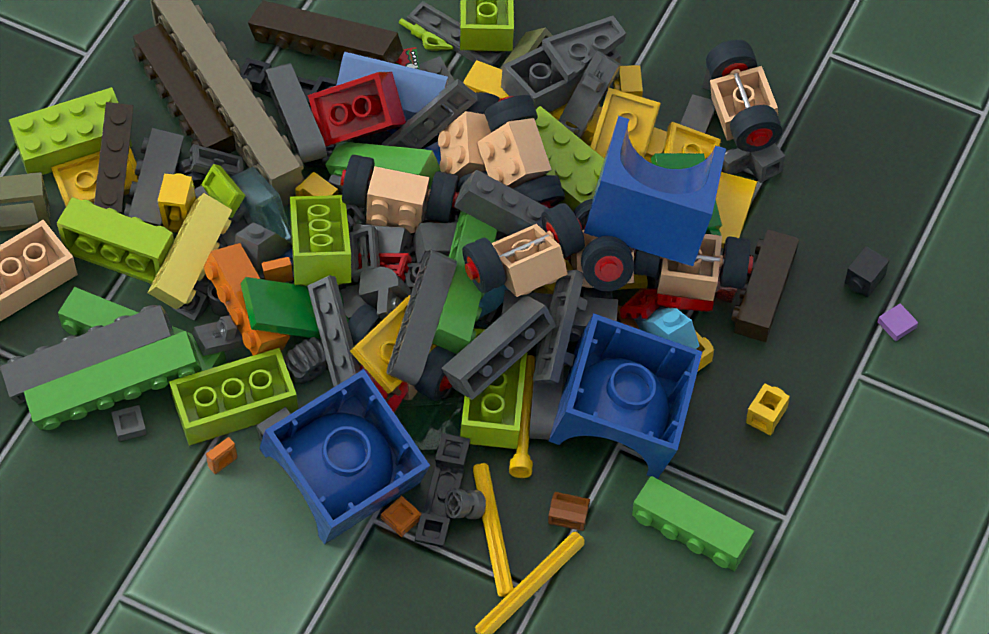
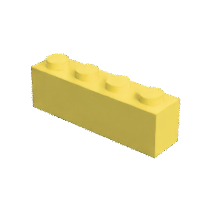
[148,193,232,310]

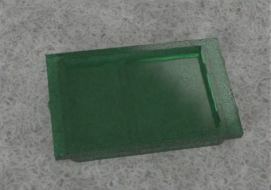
[394,397,485,455]

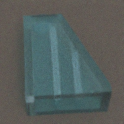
[230,166,291,241]

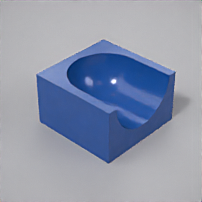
[584,116,726,266]
[549,313,702,479]
[260,369,430,545]

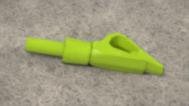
[399,18,454,51]

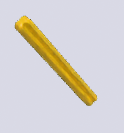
[473,463,514,597]
[475,532,585,634]

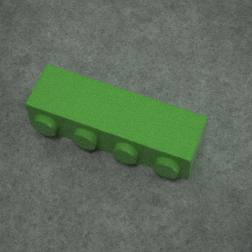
[325,142,440,189]
[632,476,754,571]

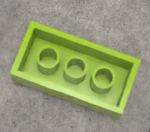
[460,0,514,51]
[9,87,132,175]
[535,106,604,212]
[290,195,351,286]
[57,197,174,284]
[460,328,527,449]
[169,348,299,446]

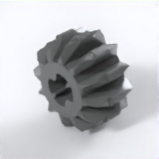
[284,337,328,384]

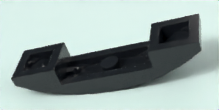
[240,58,338,107]
[414,433,470,548]

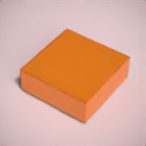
[261,257,294,283]
[206,437,237,474]
[381,496,421,537]

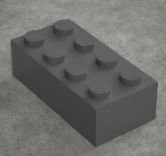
[501,23,621,113]

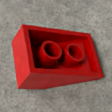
[308,72,406,147]

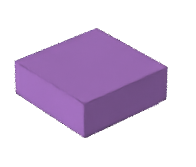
[878,303,918,342]

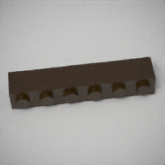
[248,0,404,64]
[132,24,236,153]

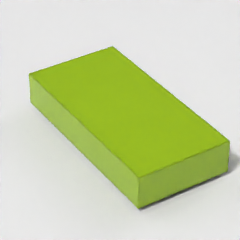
[200,164,246,218]

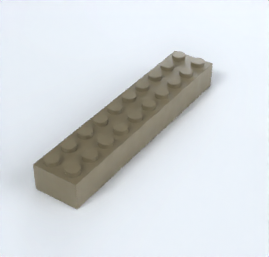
[150,0,305,211]

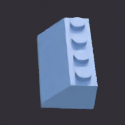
[336,52,448,136]

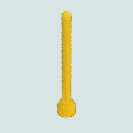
[509,355,536,478]

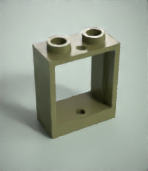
[0,172,51,231]

